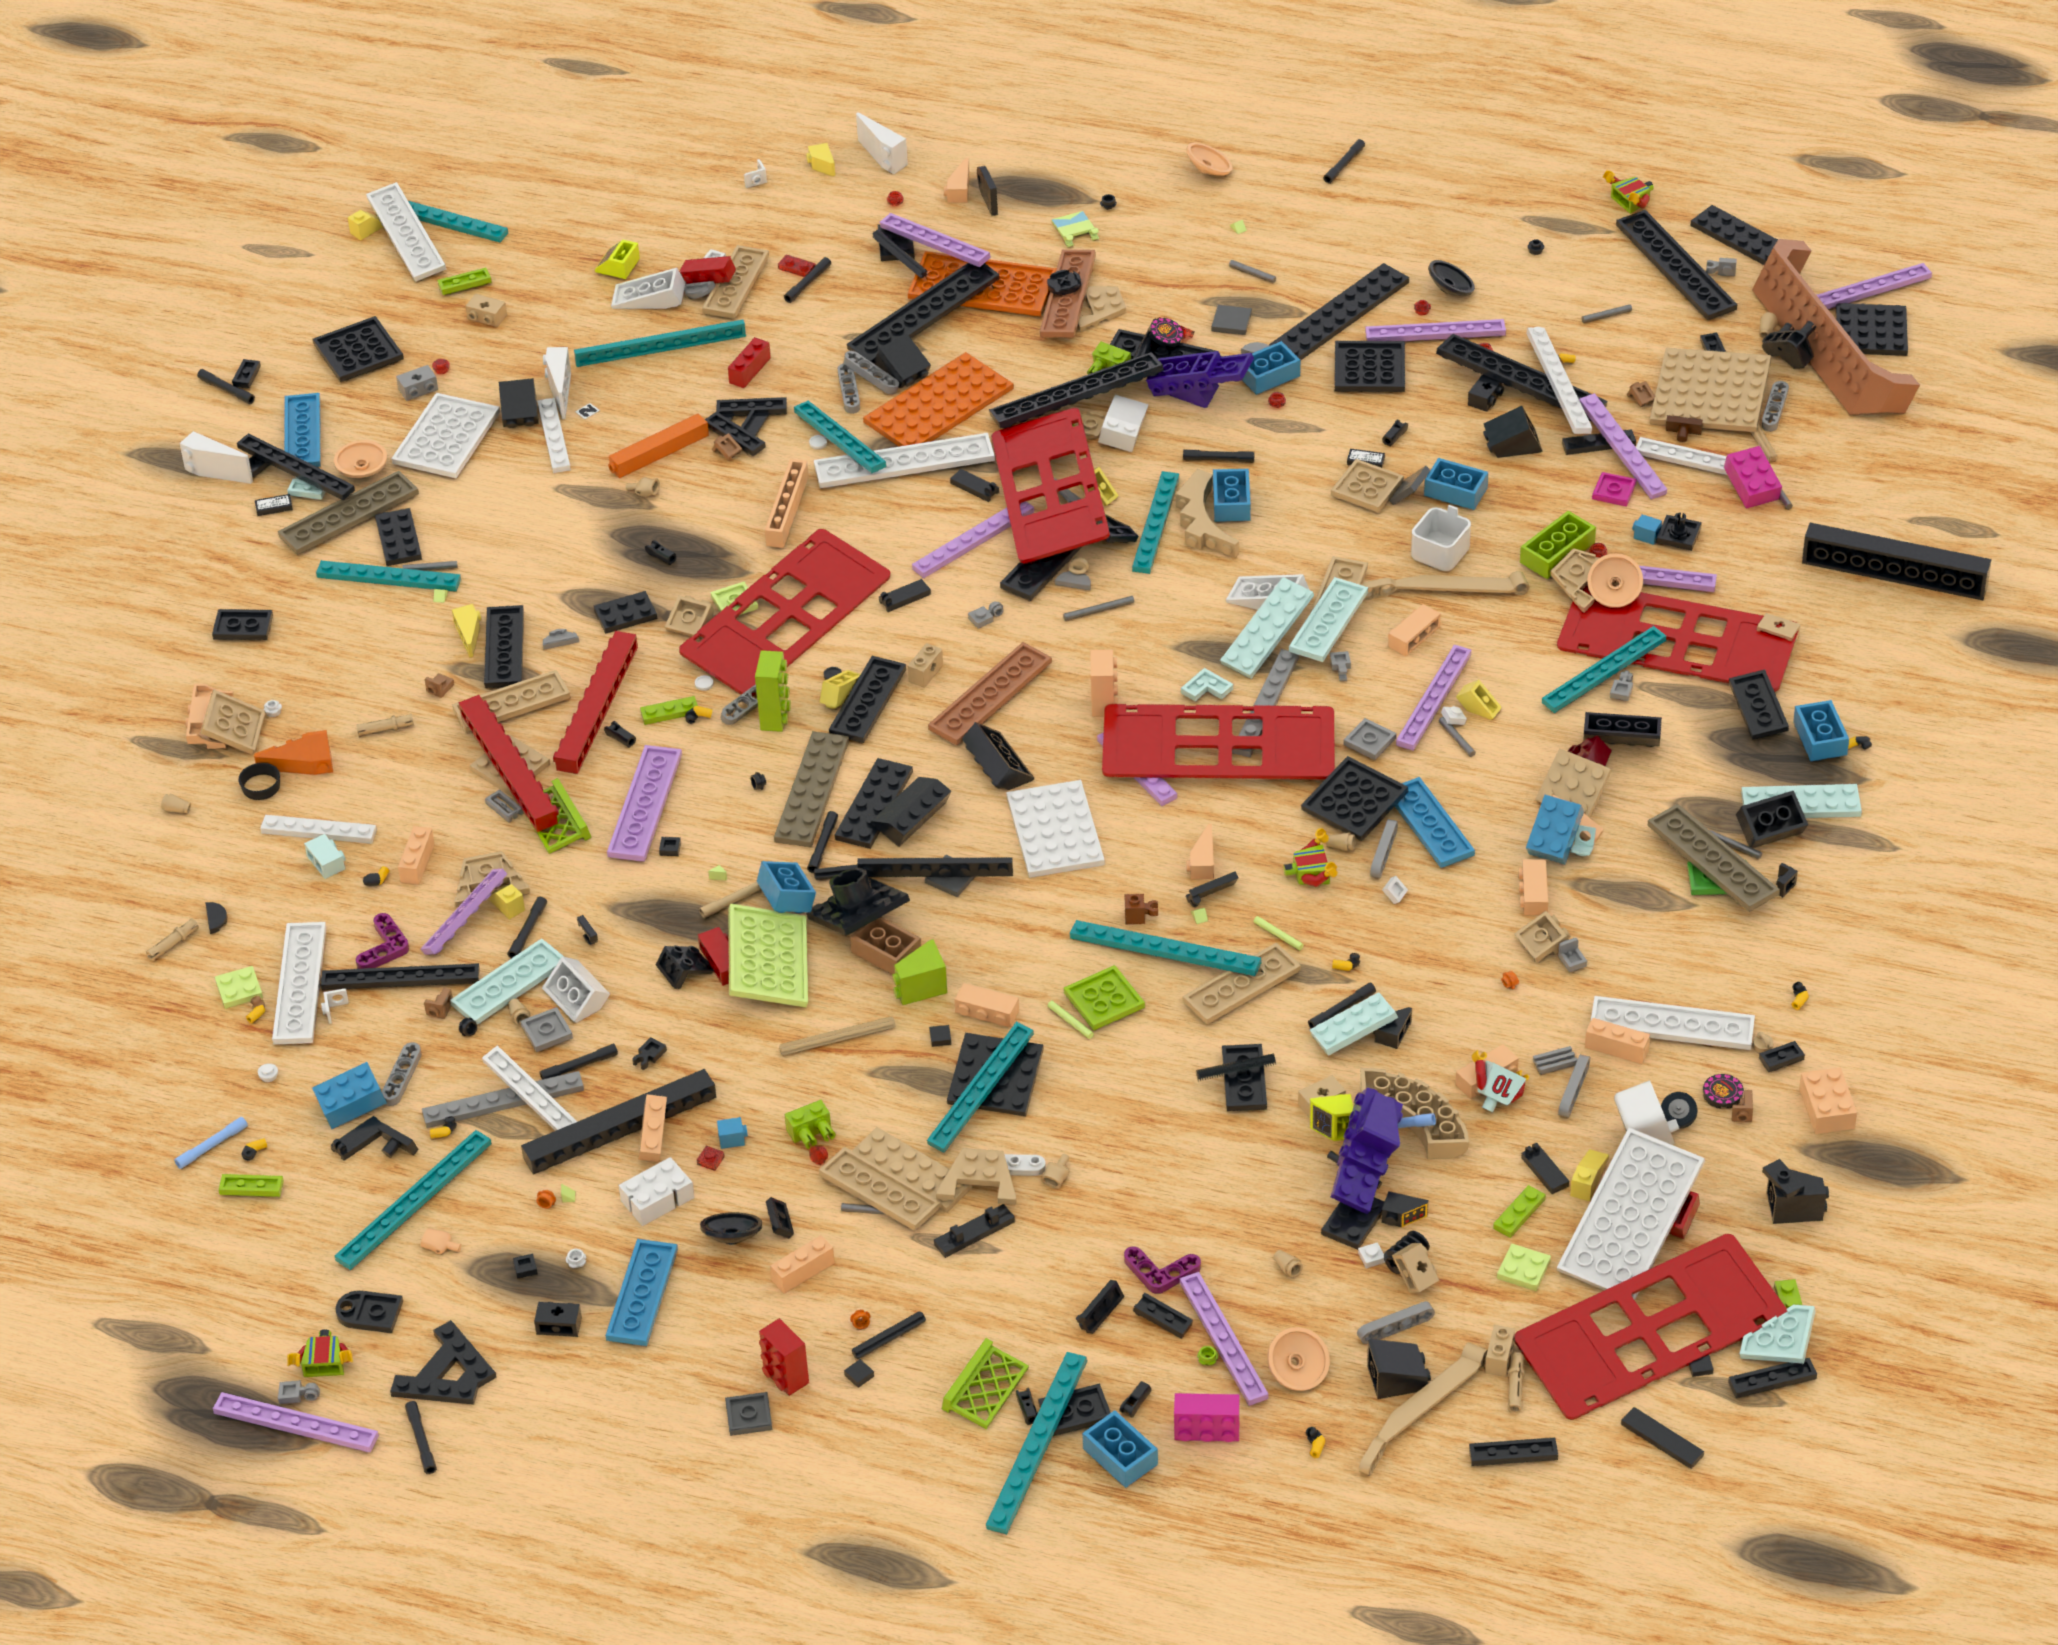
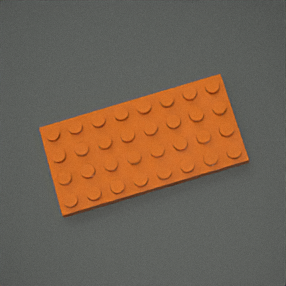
[908,251,1057,317]
[863,352,1014,447]

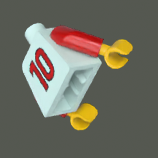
[1471,1050,1529,1112]

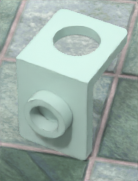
[1571,825,1596,856]

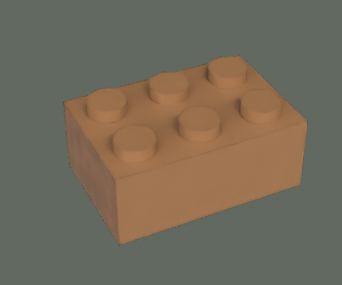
[850,917,921,974]

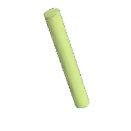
[1253,916,1304,951]
[1047,1001,1094,1039]

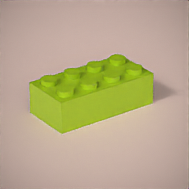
[1520,511,1596,579]
[755,650,791,732]

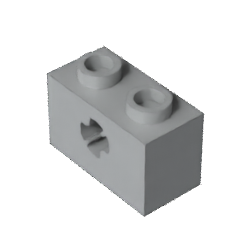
[396,365,438,401]

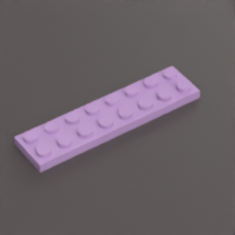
[607,745,682,862]

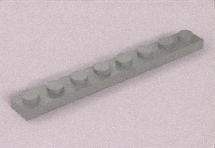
[1232,649,1299,757]
[422,1071,584,1128]

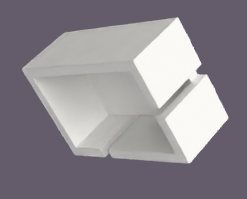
[618,1157,694,1226]

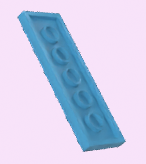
[284,393,321,467]
[1395,777,1475,868]
[605,1239,678,1346]

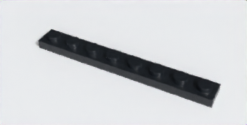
[237,433,355,500]
[857,857,1013,877]
[321,963,480,990]

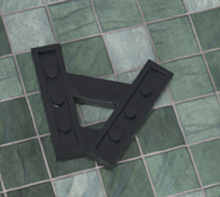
[705,397,787,456]
[390,1320,497,1405]

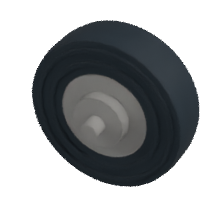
[1661,1092,1698,1129]

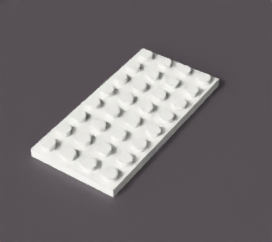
[1557,1128,1705,1300]

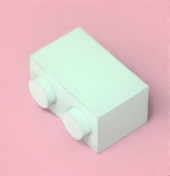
[304,834,346,879]

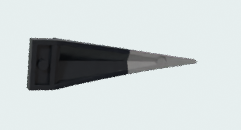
[1054,478,1139,543]

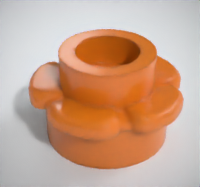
[1501,971,1519,990]
[536,1190,556,1209]
[850,1309,871,1329]

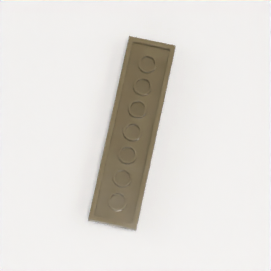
[278,471,419,555]
[774,731,849,847]
[1648,804,1780,912]

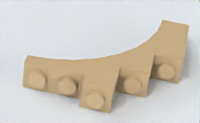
[1176,469,1239,558]

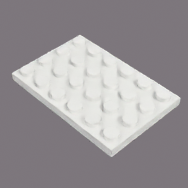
[391,393,500,478]
[1006,780,1105,878]

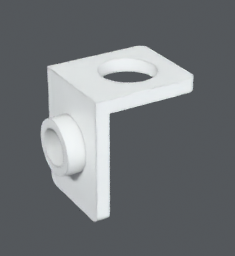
[744,159,767,188]
[321,989,349,1024]

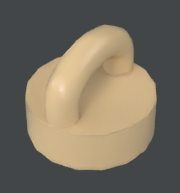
[1069,557,1089,575]
[1753,1032,1773,1053]

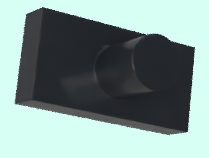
[378,1122,419,1158]

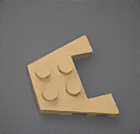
[1078,286,1126,332]
[1551,548,1599,613]
[454,851,530,908]
[936,1148,1016,1205]

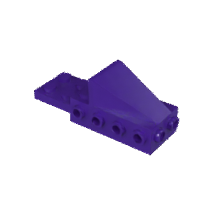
[1146,351,1254,408]
[1330,1087,1403,1214]

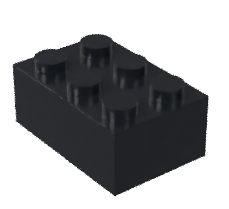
[1736,790,1808,848]

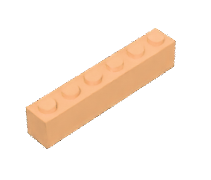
[765,459,809,548]

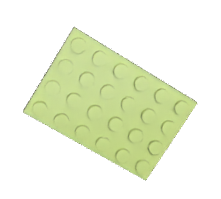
[728,904,808,1007]

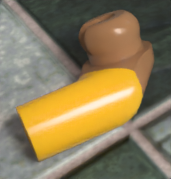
[1558,353,1576,365]
[246,996,265,1024]

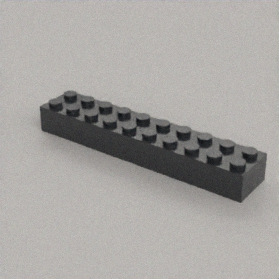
[1802,522,1992,601]

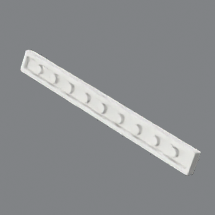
[1526,327,1592,434]

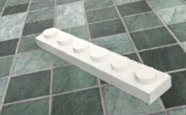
[537,398,571,473]
[1636,437,1727,475]
[260,815,377,844]
[482,1046,577,1131]

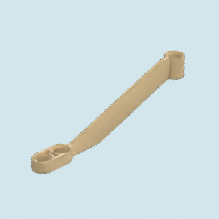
[1362,571,1530,600]
[1359,1342,1488,1476]

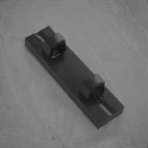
[934,1204,1015,1258]

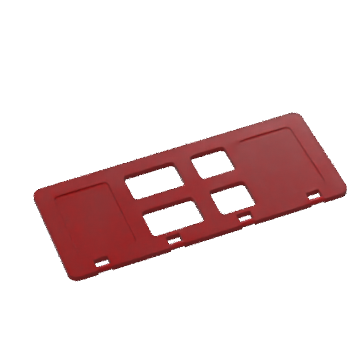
[991,408,1110,563]
[679,529,891,697]
[1557,585,1799,692]
[1102,704,1335,779]
[1514,1234,1787,1420]

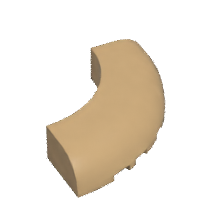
[1360,1068,1469,1159]

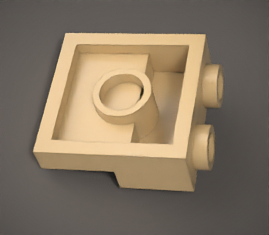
[665,595,715,639]
[1514,911,1571,962]

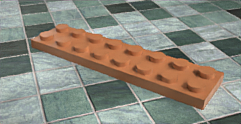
[1040,249,1096,338]
[928,642,1052,745]

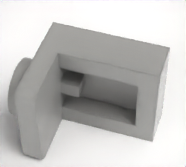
[1558,938,1587,972]

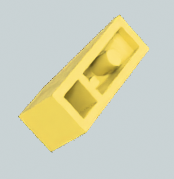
[452,604,482,658]
[819,670,861,709]
[1570,1149,1609,1201]

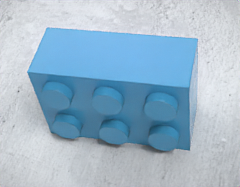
[1242,341,1301,395]
[1424,458,1488,510]
[1213,469,1251,522]
[1793,700,1849,761]
[1526,794,1584,865]
[757,861,816,913]
[312,1062,387,1129]
[1082,1410,1158,1488]

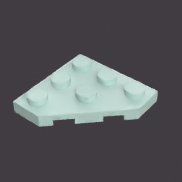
[1740,1305,1816,1364]

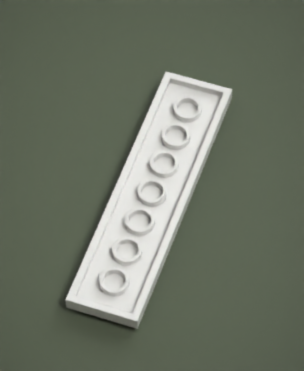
[366,182,446,282]
[272,922,326,1045]
[1591,996,1755,1050]

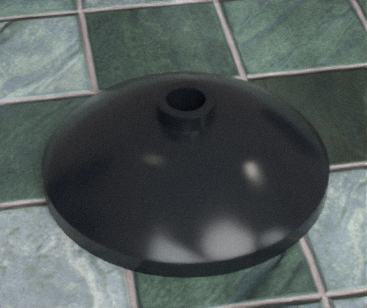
[1428,260,1475,296]
[700,1212,762,1245]

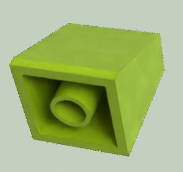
[892,939,948,1006]

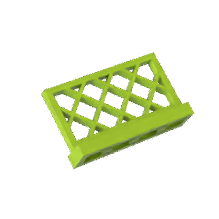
[525,778,592,854]
[941,1338,1029,1429]

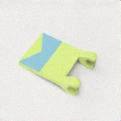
[1052,211,1099,247]

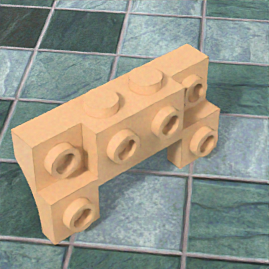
[186,684,234,749]

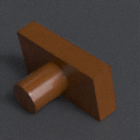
[1666,415,1703,442]

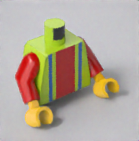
[1603,170,1654,214]
[1283,828,1338,887]
[287,1329,353,1377]

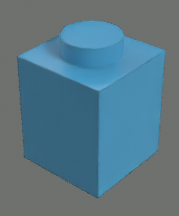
[1632,514,1662,545]
[717,1117,748,1149]

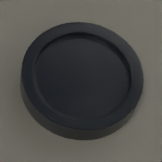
[824,667,842,680]

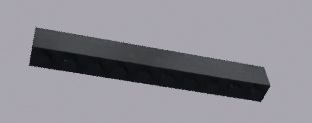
[521,1069,717,1175]

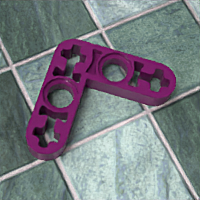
[356,913,409,969]
[1124,1246,1201,1294]

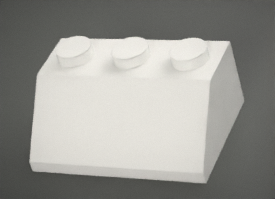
[542,956,610,1023]

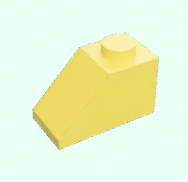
[806,143,835,176]
[348,210,383,240]
[1079,467,1118,506]
[1456,680,1502,720]
[488,884,525,920]

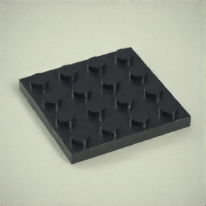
[1836,303,1908,356]
[312,316,404,382]
[1335,341,1405,392]
[1301,756,1409,841]
[947,1032,1044,1117]

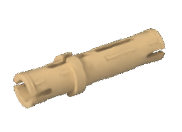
[356,714,414,736]
[146,918,199,961]
[1508,1352,1525,1413]

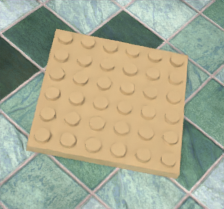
[1650,348,1771,432]

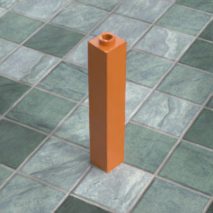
[608,413,709,478]

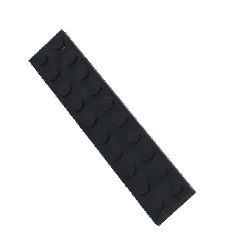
[1616,210,1738,320]
[847,263,1000,363]
[1269,263,1409,360]
[1436,334,1608,421]
[989,352,1164,429]

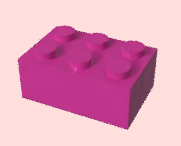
[1724,446,1782,509]
[1174,1393,1240,1442]

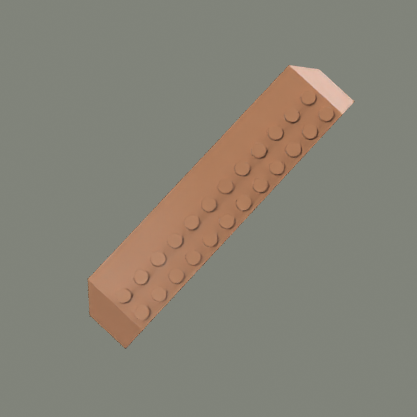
[1752,239,1920,415]

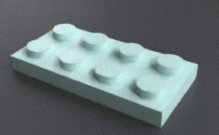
[1310,992,1398,1056]

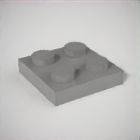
[1344,718,1396,760]
[520,1007,573,1052]

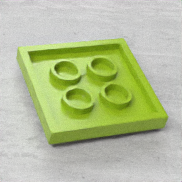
[1064,965,1145,1031]

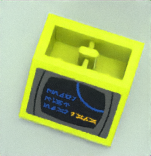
[595,240,640,279]
[1310,1094,1354,1141]

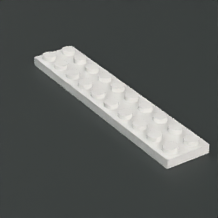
[814,433,995,488]

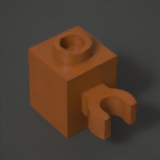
[1124,894,1158,925]

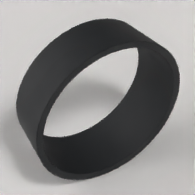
[238,763,280,800]

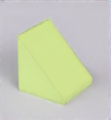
[1230,220,1247,234]
[433,589,448,603]
[708,865,727,880]
[1191,908,1208,924]
[561,1184,576,1203]

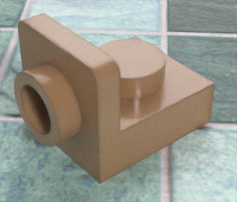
[1627,381,1656,407]
[712,433,742,460]
[425,673,454,698]
[424,988,453,1019]
[1732,1090,1753,1122]

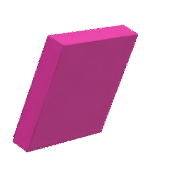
[1592,472,1637,507]

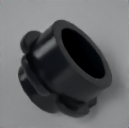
[1100,194,1117,210]
[1528,239,1545,255]
[750,772,766,790]
[459,1018,477,1036]

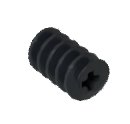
[1384,1231,1430,1274]

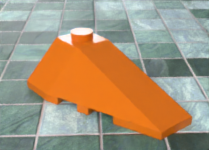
[254,730,333,775]

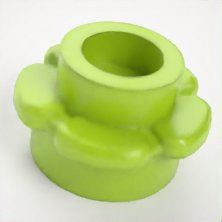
[1197,1346,1218,1365]

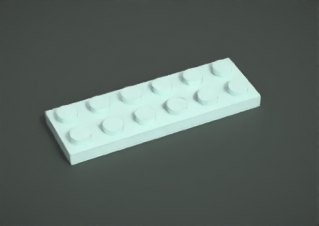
[1220,577,1314,679]
[1289,577,1368,662]
[1741,784,1862,818]
[450,938,564,1025]

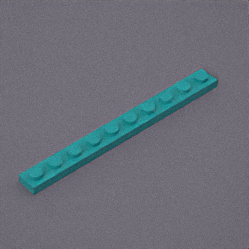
[574,319,746,367]
[1070,920,1262,976]
[334,1130,492,1270]
[986,1352,1088,1534]

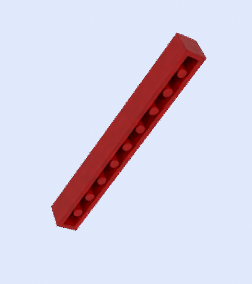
[553,631,638,774]
[458,694,559,832]

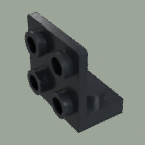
[655,945,714,989]

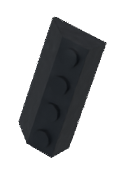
[1583,712,1662,747]
[962,722,1035,790]
[870,777,951,847]

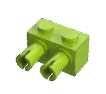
[1087,341,1132,374]
[784,1100,836,1149]

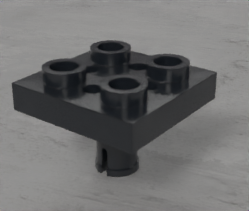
[1656,512,1702,551]

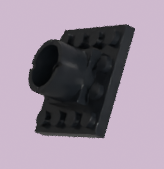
[806,868,910,936]

